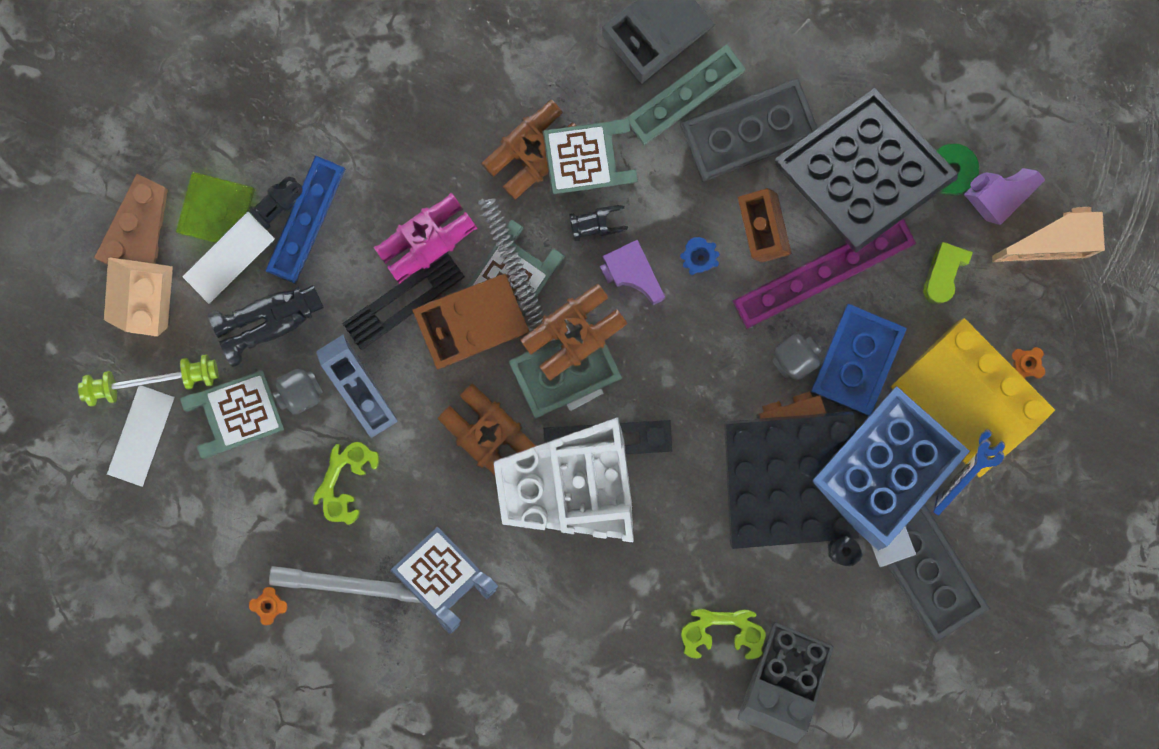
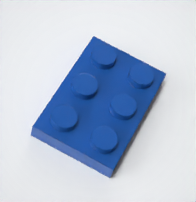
[810,304,907,417]

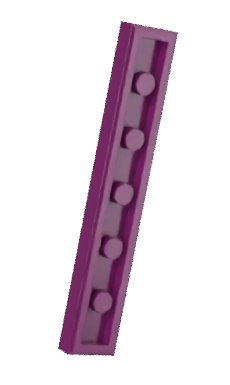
[732,218,916,329]

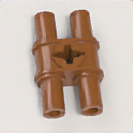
[481,99,576,200]
[520,283,627,381]
[437,383,536,476]

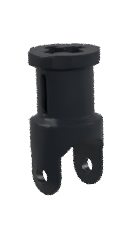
[248,176,303,230]
[569,205,628,242]
[828,537,863,566]

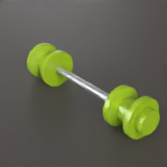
[78,354,218,407]

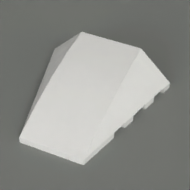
[494,417,634,542]

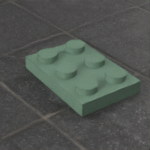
[509,321,622,419]

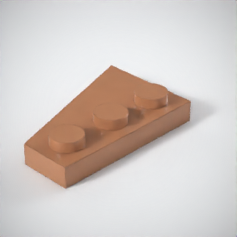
[94,174,168,265]

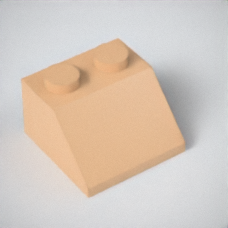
[104,257,173,336]

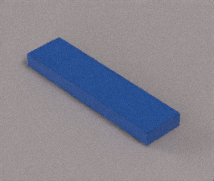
[265,155,346,284]

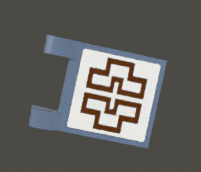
[391,527,498,634]

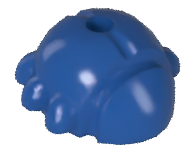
[680,237,720,275]

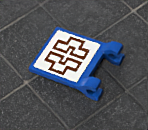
[933,429,1005,516]

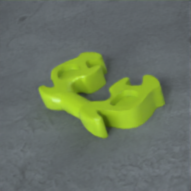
[313,442,380,525]
[681,609,766,659]

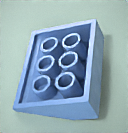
[813,386,970,551]

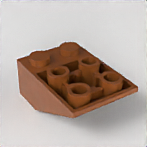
[413,273,530,370]

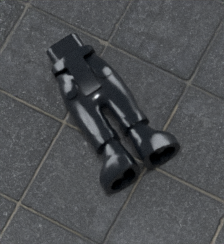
[208,285,324,367]

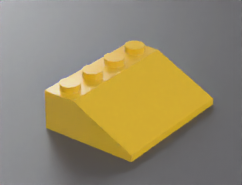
[890,318,1055,478]

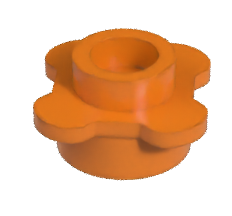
[1012,347,1045,379]
[249,587,288,625]

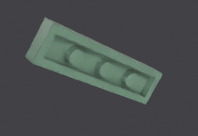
[625,44,746,145]

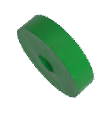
[936,144,979,196]

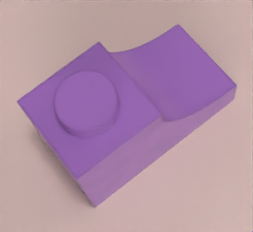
[964,168,1045,225]
[600,240,665,306]

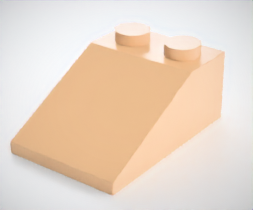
[992,207,1105,262]

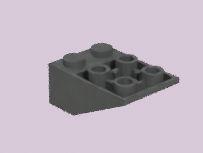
[602,0,715,84]
[737,622,834,744]

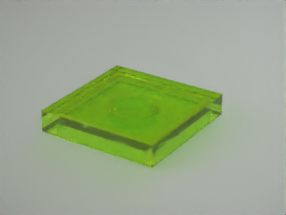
[176,172,255,243]

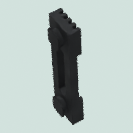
[342,252,465,350]
[543,420,672,455]

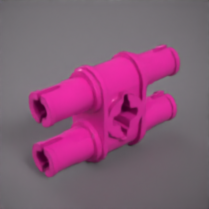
[374,193,478,284]

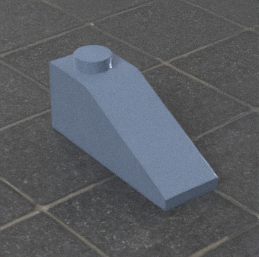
[316,335,398,438]

